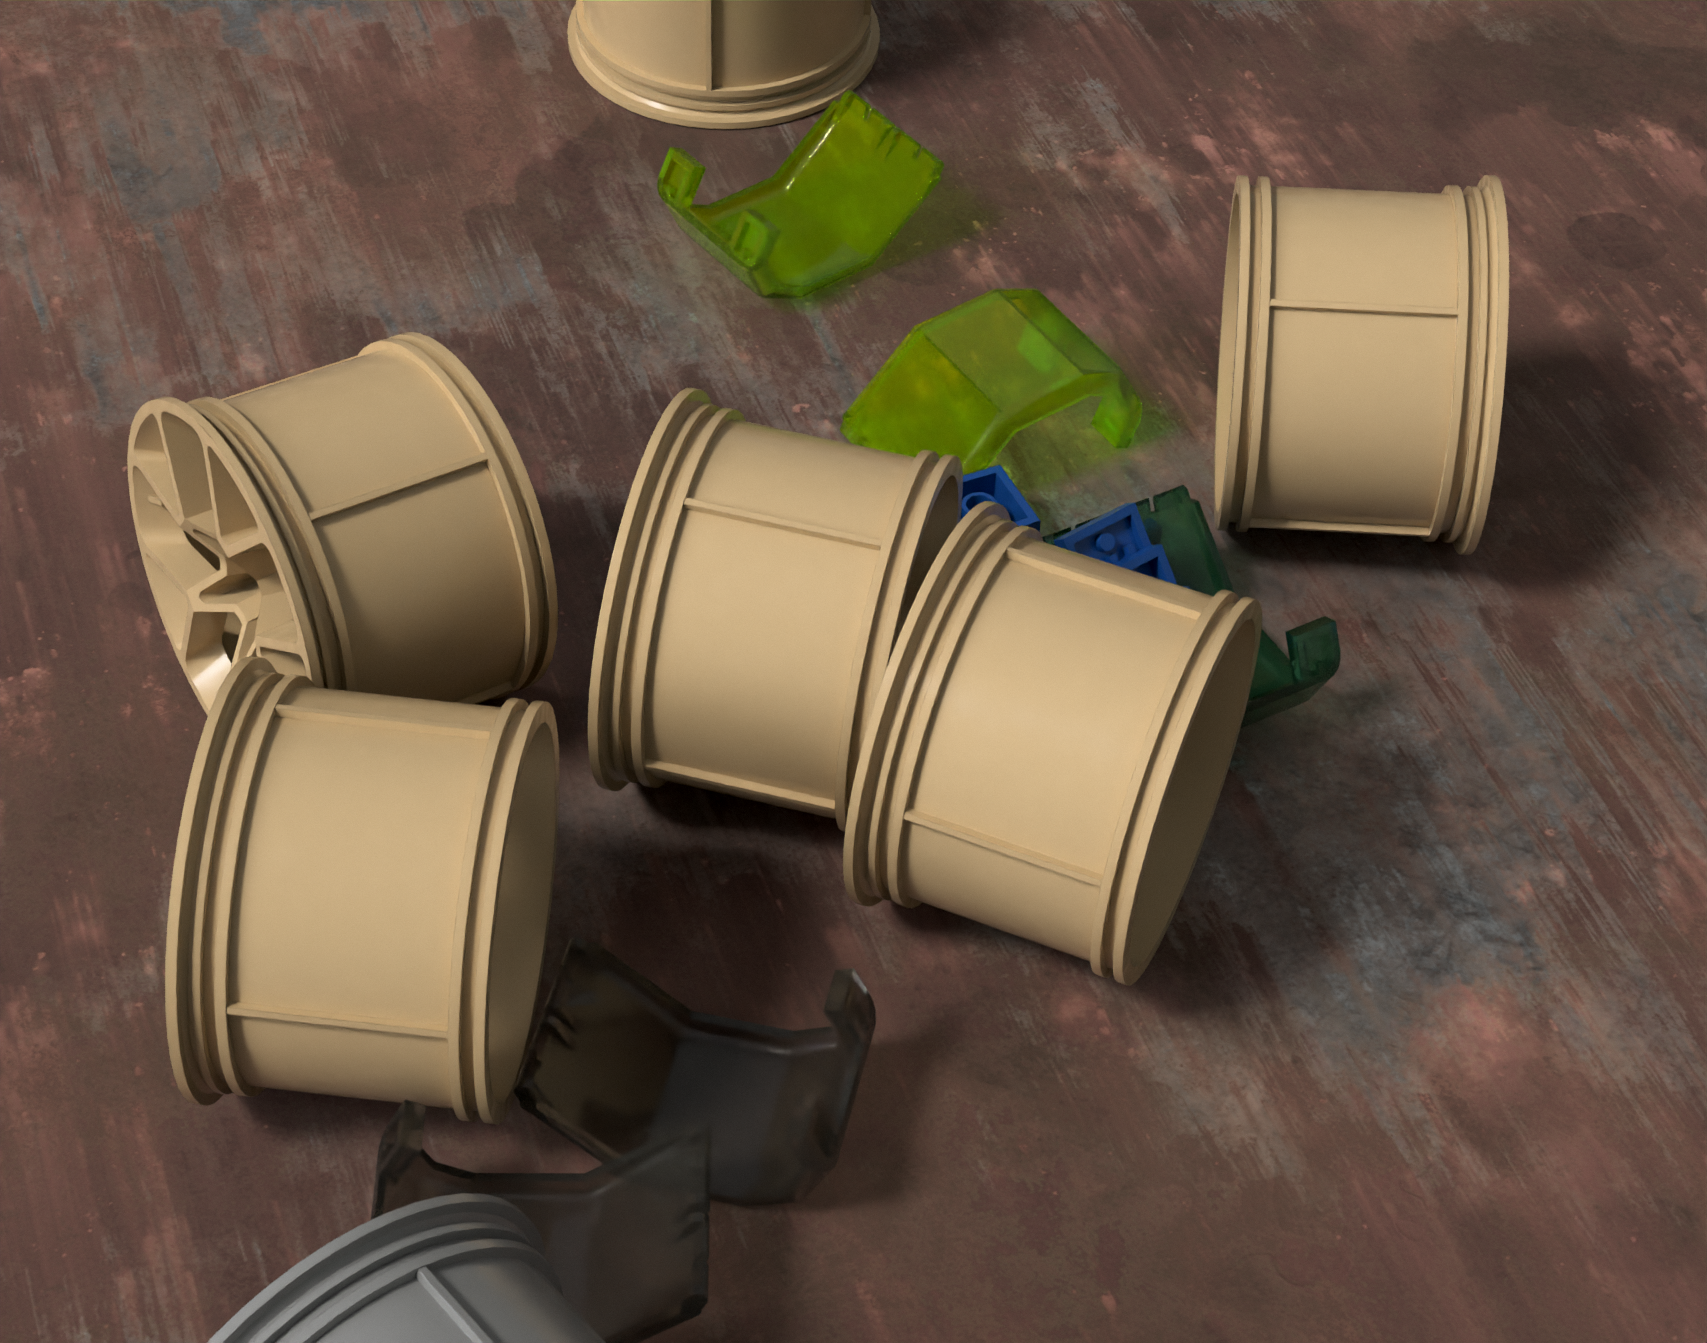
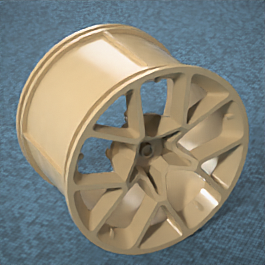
[567,0,880,129]
[1214,175,1509,555]
[127,332,558,716]
[588,388,963,831]
[843,501,1262,986]
[165,656,559,1125]

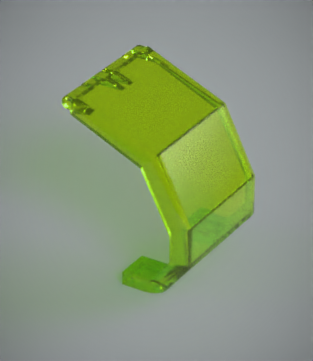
[657,90,944,299]
[840,288,1143,475]

